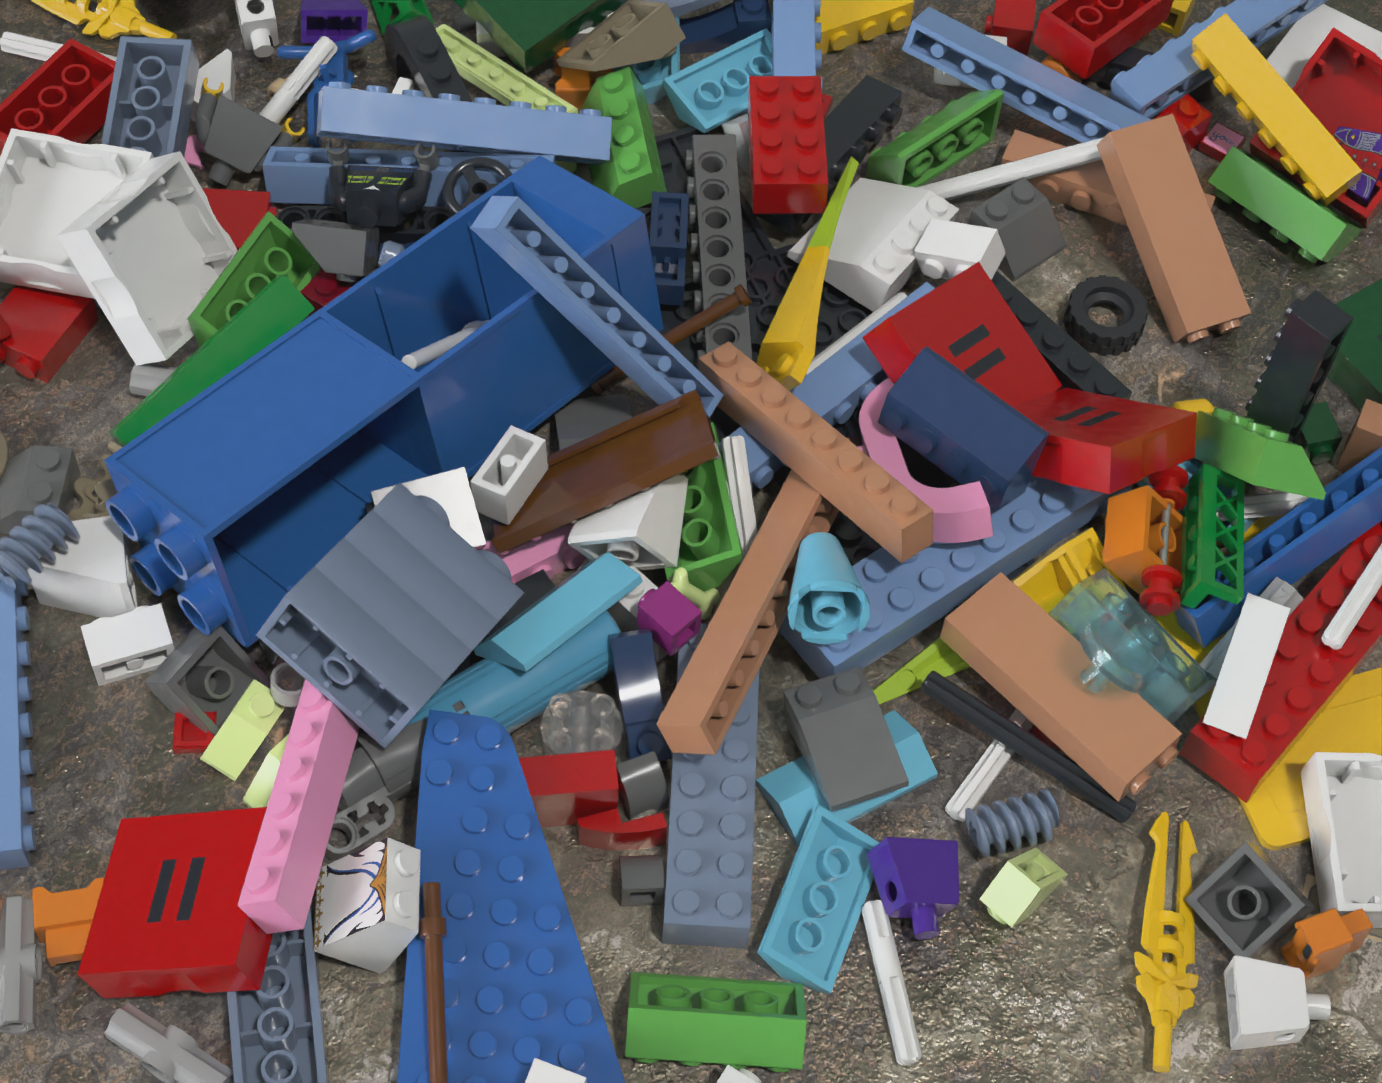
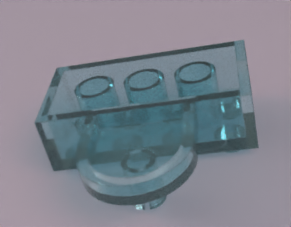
[1049,568,1216,725]

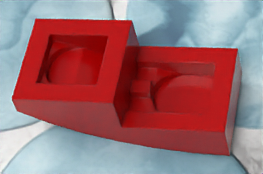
[576,808,668,851]

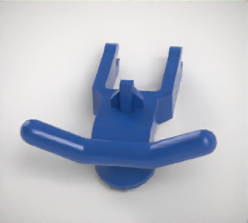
[277,29,377,148]

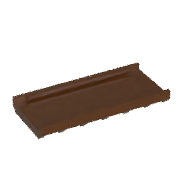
[492,389,721,556]

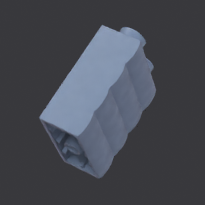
[256,483,524,748]

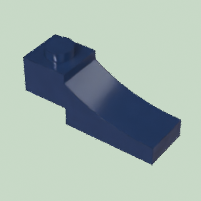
[679,0,772,54]
[649,191,689,306]
[609,628,672,761]

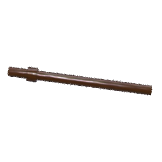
[419,882,448,1083]

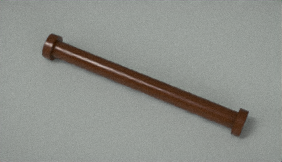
[591,284,752,395]

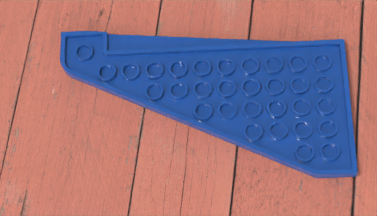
[397,709,625,1083]

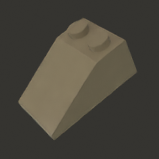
[556,0,686,72]

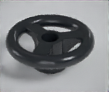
[443,157,512,215]

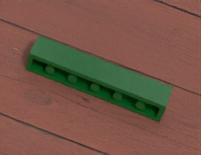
[108,274,315,447]

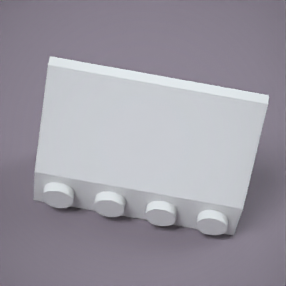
[787,178,959,312]

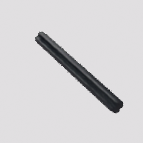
[921,671,1137,822]

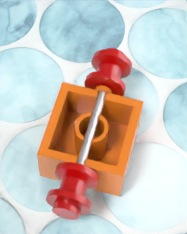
[1102,465,1188,616]

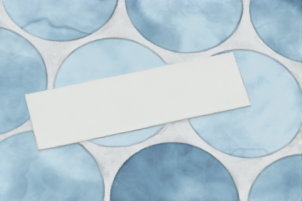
[1202,593,1291,739]

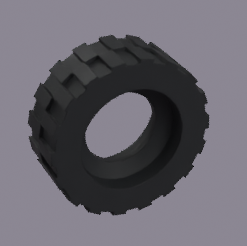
[1064,275,1149,356]

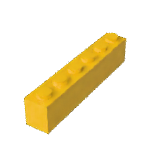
[1191,13,1362,206]

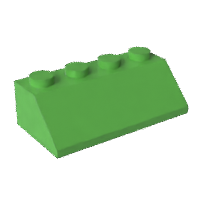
[579,66,667,208]
[865,89,1004,188]
[1208,146,1362,263]
[187,211,321,347]
[1194,407,1326,500]
[665,422,744,591]
[625,972,807,1072]

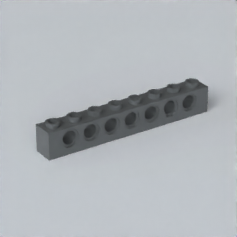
[685,135,752,372]

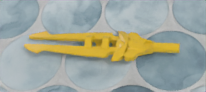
[30,0,177,40]
[1134,812,1199,1073]

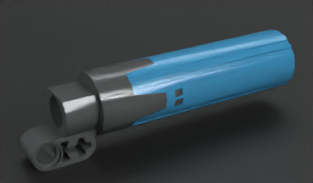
[324,610,621,860]

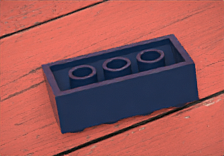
[878,347,1049,511]

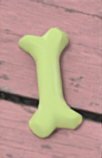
[670,567,720,620]

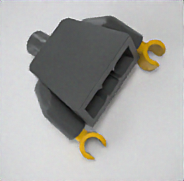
[195,78,305,186]

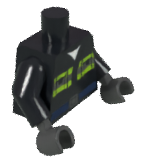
[326,139,440,228]

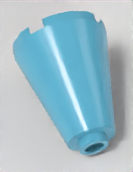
[787,532,870,645]

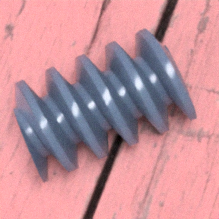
[0,503,81,589]
[965,788,1059,858]

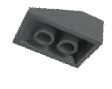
[553,394,632,452]
[783,666,909,812]

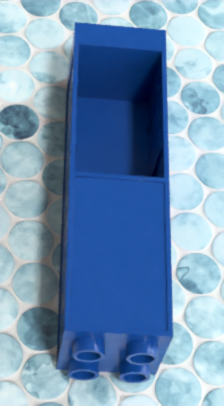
[104,155,664,648]

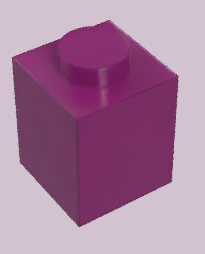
[637,581,702,656]

